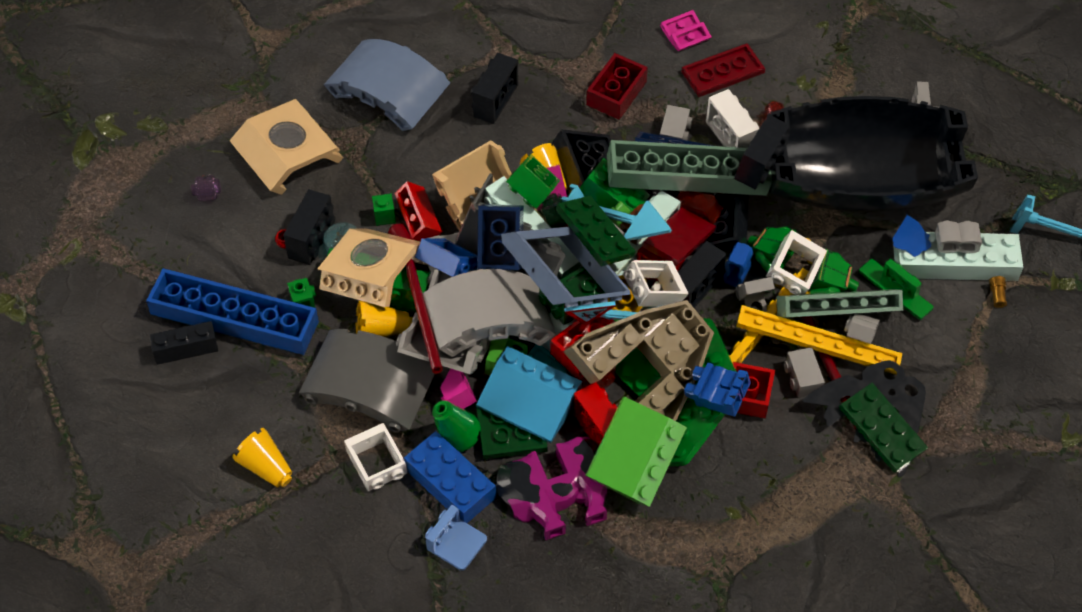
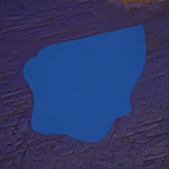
[893,215,932,257]

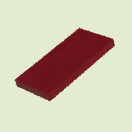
[681,43,765,97]
[642,207,716,266]

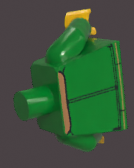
[748,226,811,288]
[805,249,859,294]

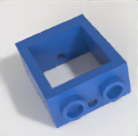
[415,238,479,277]

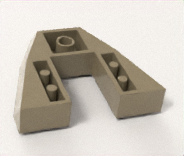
[563,300,714,421]

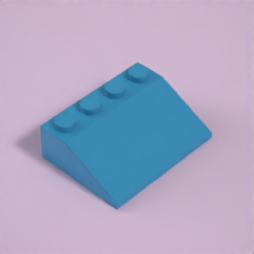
[476,346,582,443]

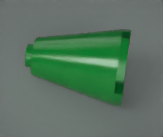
[432,400,481,452]

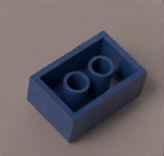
[477,204,524,270]

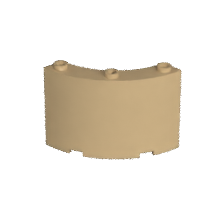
[432,140,550,231]

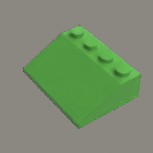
[585,397,687,507]

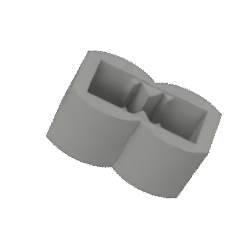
[935,220,982,253]
[844,313,880,344]

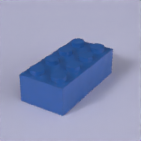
[404,431,496,523]

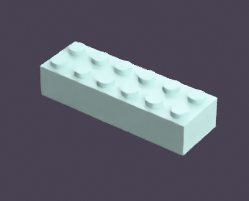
[484,176,580,280]
[893,232,1023,281]

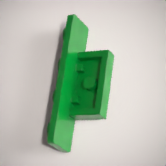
[859,259,934,320]

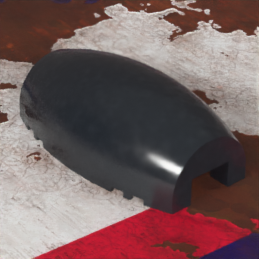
[768,96,978,212]

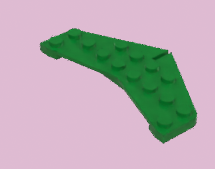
[669,318,743,467]

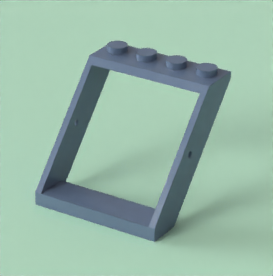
[501,227,630,308]

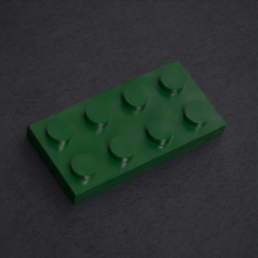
[556,195,636,267]
[839,382,929,473]

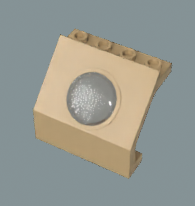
[230,99,343,195]
[318,229,428,307]

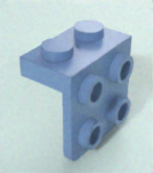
[425,505,487,571]

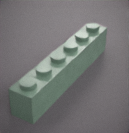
[776,289,903,317]

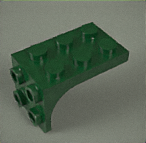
[538,267,609,325]

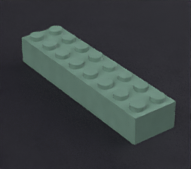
[607,140,773,196]

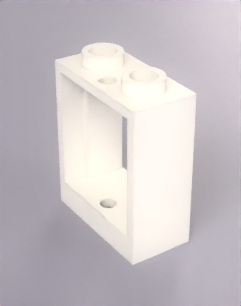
[766,230,827,295]
[623,260,689,307]
[344,423,407,491]

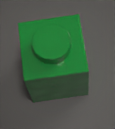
[372,193,396,226]

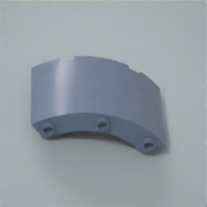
[324,39,450,131]

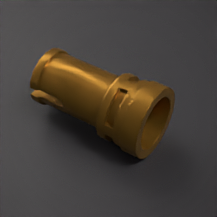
[989,276,1007,308]

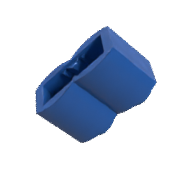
[723,242,753,287]

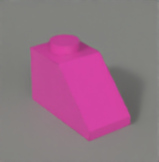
[440,369,477,409]

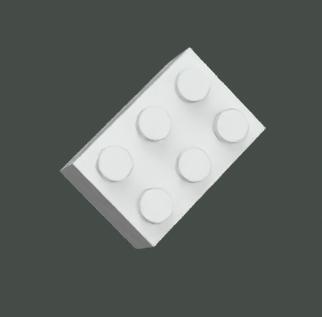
[706,89,759,148]

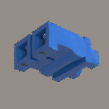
[684,363,751,417]

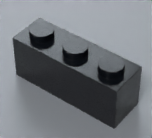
[149,321,219,365]

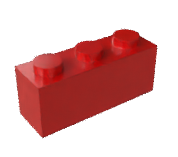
[394,181,442,241]

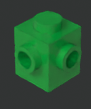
[287,278,316,308]

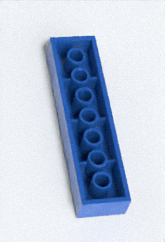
[146,268,319,355]

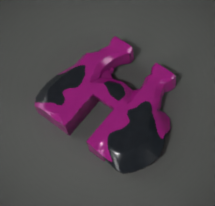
[496,437,608,540]

